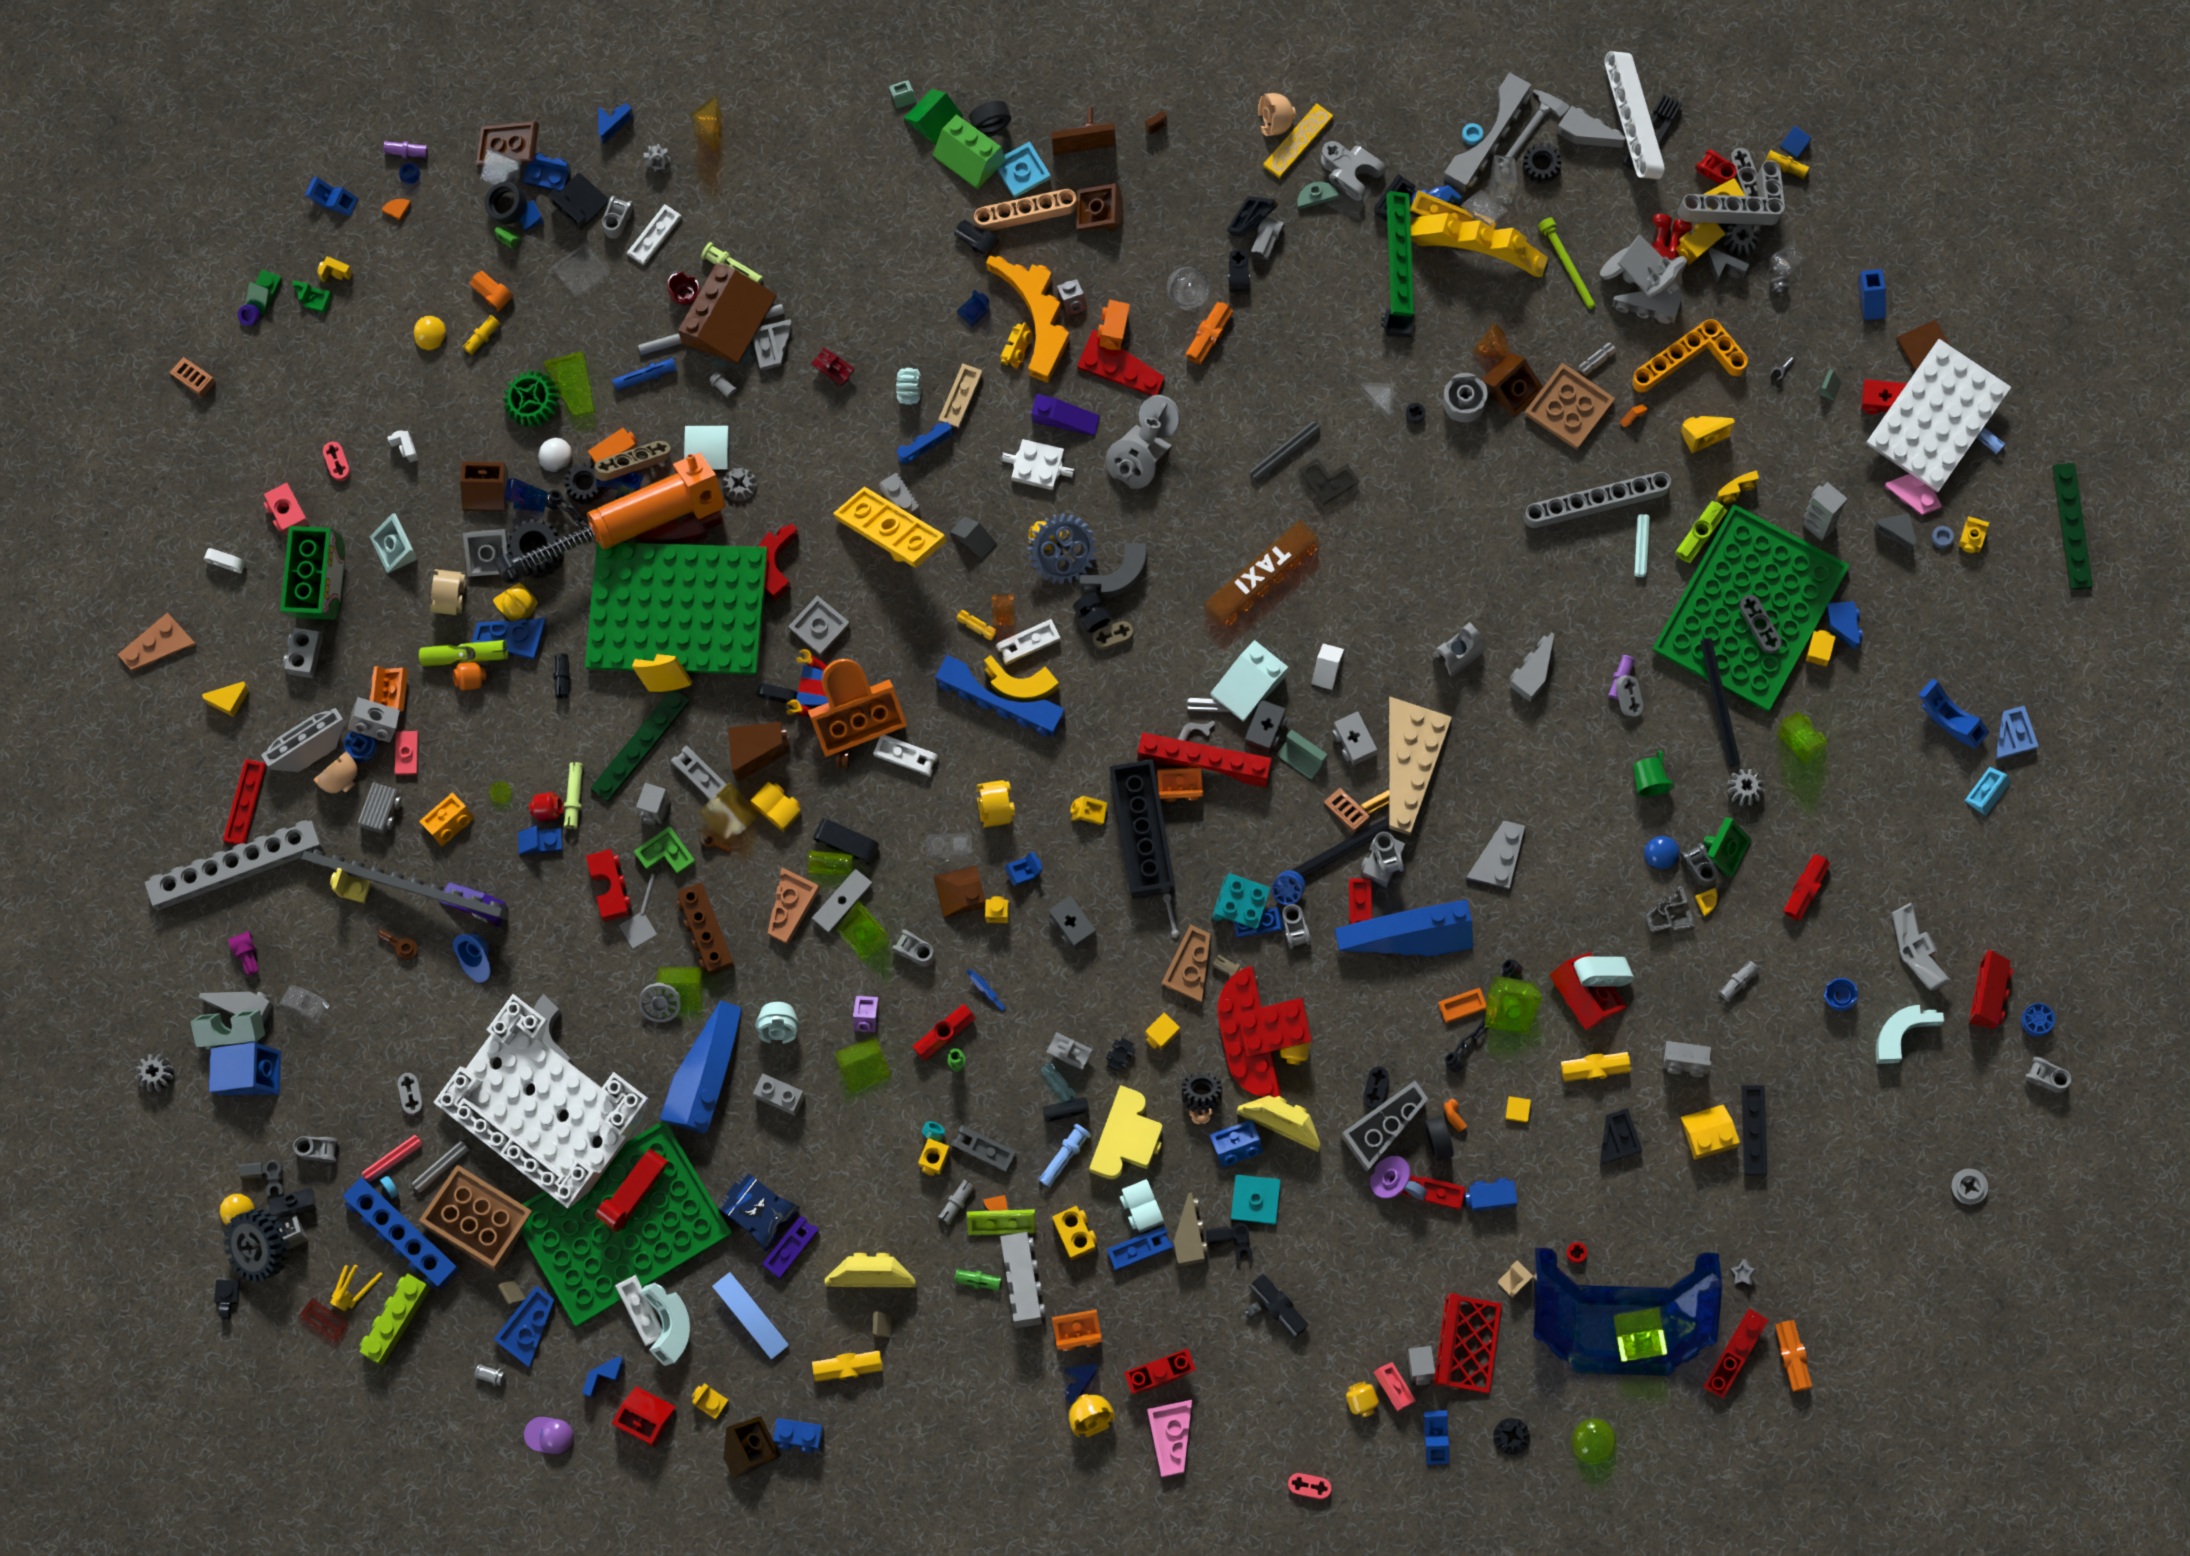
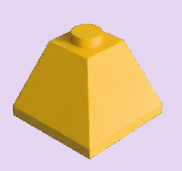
[1680,416,1735,453]

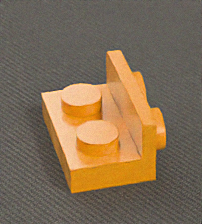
[419,792,474,846]

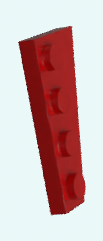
[1077,329,1165,396]

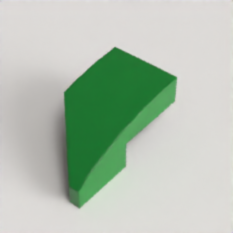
[292,280,333,314]

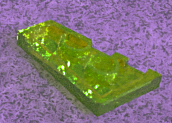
[542,351,596,418]

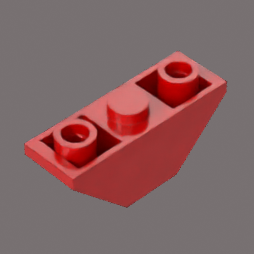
[1124,1348,1196,1394]

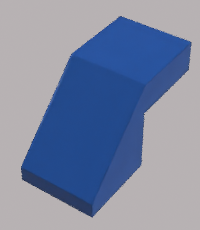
[304,177,358,216]
[582,1357,625,1399]
[1424,1410,1449,1465]

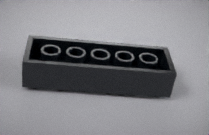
[1109,759,1176,899]

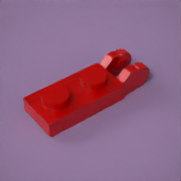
[1349,878,1372,924]
[1400,1175,1466,1210]

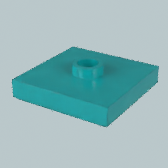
[1231,1175,1281,1225]

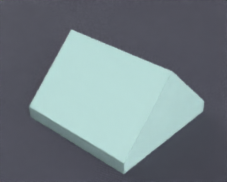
[370,514,417,573]

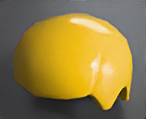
[414,316,446,350]
[220,1194,255,1225]

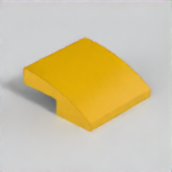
[632,654,692,692]

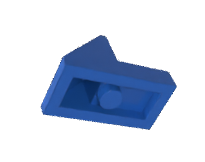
[598,103,634,144]
[518,826,563,854]

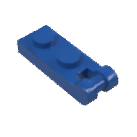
[897,421,953,464]
[1107,1226,1174,1271]

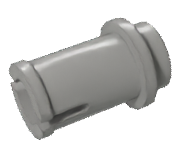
[709,371,737,398]
[475,1364,505,1387]

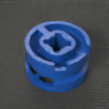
[344,731,377,763]
[1271,870,1305,905]
[2021,1003,2055,1037]

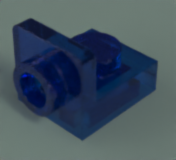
[957,290,990,327]

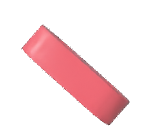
[323,442,351,481]
[1288,1473,1331,1499]

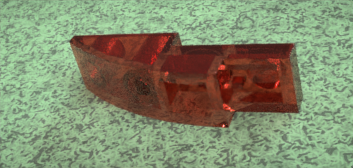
[637,510,724,545]

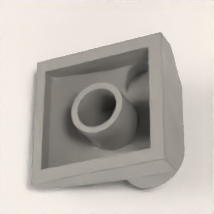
[463,529,510,577]

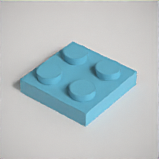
[997,142,1051,199]

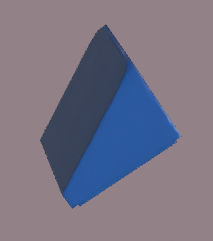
[1780,126,1811,158]
[519,200,544,231]

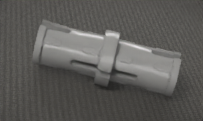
[1718,961,1759,1002]
[938,1180,975,1225]

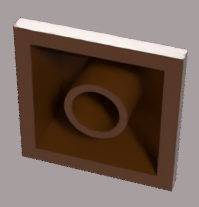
[934,866,986,918]

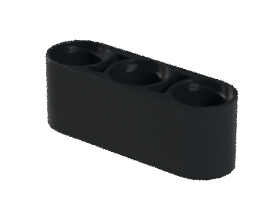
[813,818,879,865]

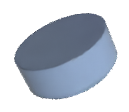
[1931,526,1954,548]
[1404,1181,1428,1200]

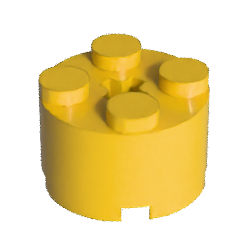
[976,780,1015,828]

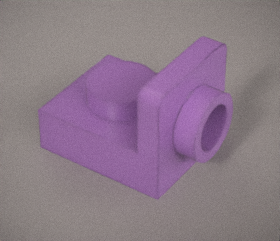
[853,996,879,1032]

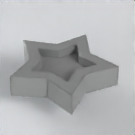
[1731,1259,1757,1285]

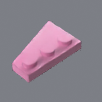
[1147,1400,1192,1477]

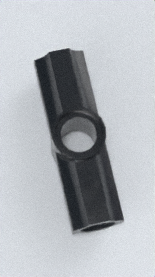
[1249,1274,1309,1338]

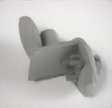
[1600,235,1687,297]
[1106,395,1181,489]

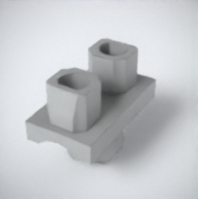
[1046,1032,1093,1070]

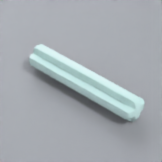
[1634,514,1650,577]

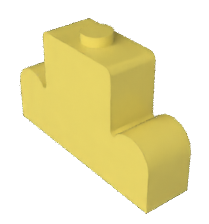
[1089,1085,1162,1179]

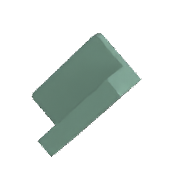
[1277,729,1327,779]

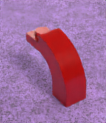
[759,523,799,601]

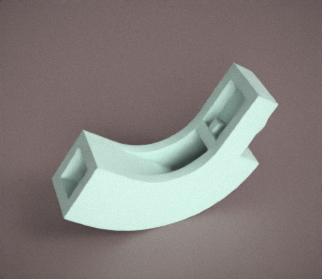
[1876,1005,1944,1064]
[640,1283,690,1366]

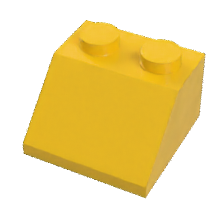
[1680,1105,1740,1160]

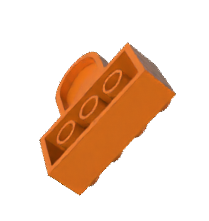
[808,659,908,757]

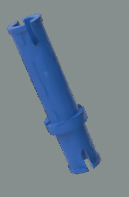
[612,357,677,392]

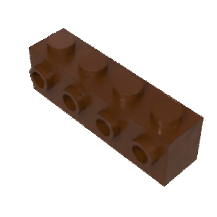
[676,882,735,976]

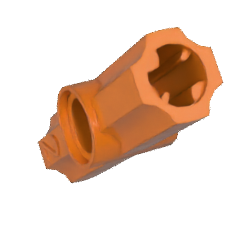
[1185,302,1233,365]
[1775,1320,1812,1392]

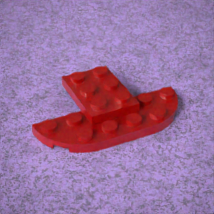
[1217,966,1313,1098]

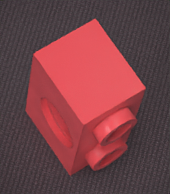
[264,483,309,536]

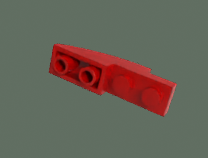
[1703,1308,1769,1399]

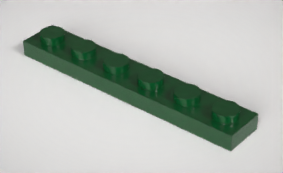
[2052,463,2093,590]
[590,690,690,802]

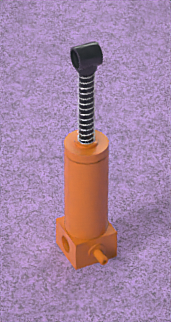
[495,452,726,584]

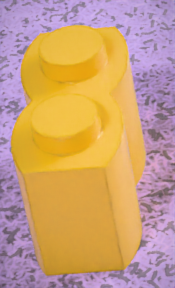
[750,782,802,832]

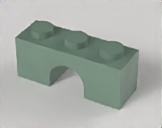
[190,1010,265,1049]

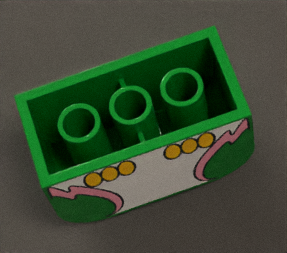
[280,526,345,620]

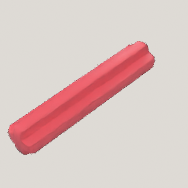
[362,1135,422,1182]

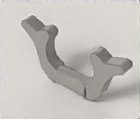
[1178,721,1215,767]

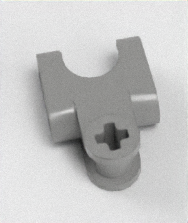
[1321,141,1386,201]

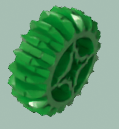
[502,370,561,428]

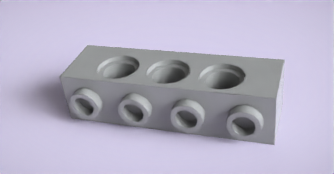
[1803,482,1847,542]

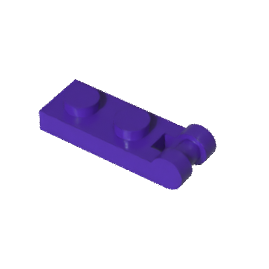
[762,1216,820,1279]

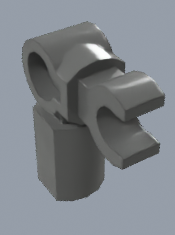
[239,1160,284,1196]

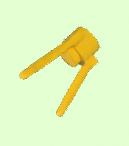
[330,1265,383,1311]

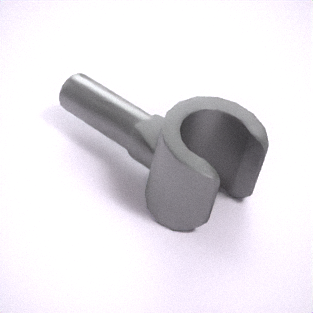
[1770,357,1795,382]

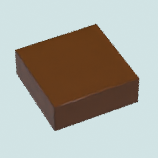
[1145,111,1167,134]

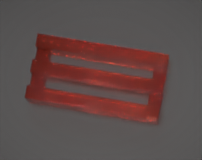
[299,1298,349,1342]

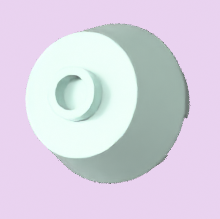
[755,1002,800,1043]

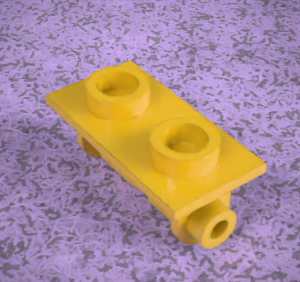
[1000,322,1033,369]

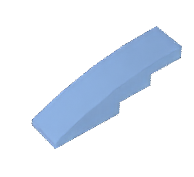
[712,1272,789,1359]

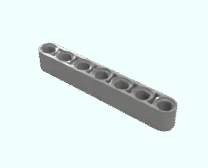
[1525,472,1671,528]

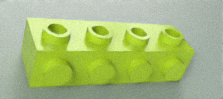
[359,1273,431,1366]

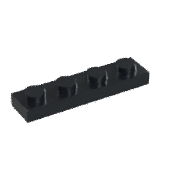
[1741,1085,1767,1176]

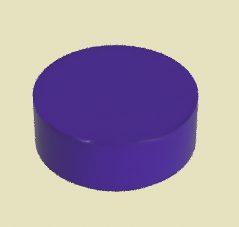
[238,304,261,326]

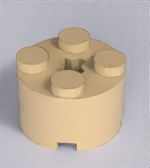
[430,569,466,615]

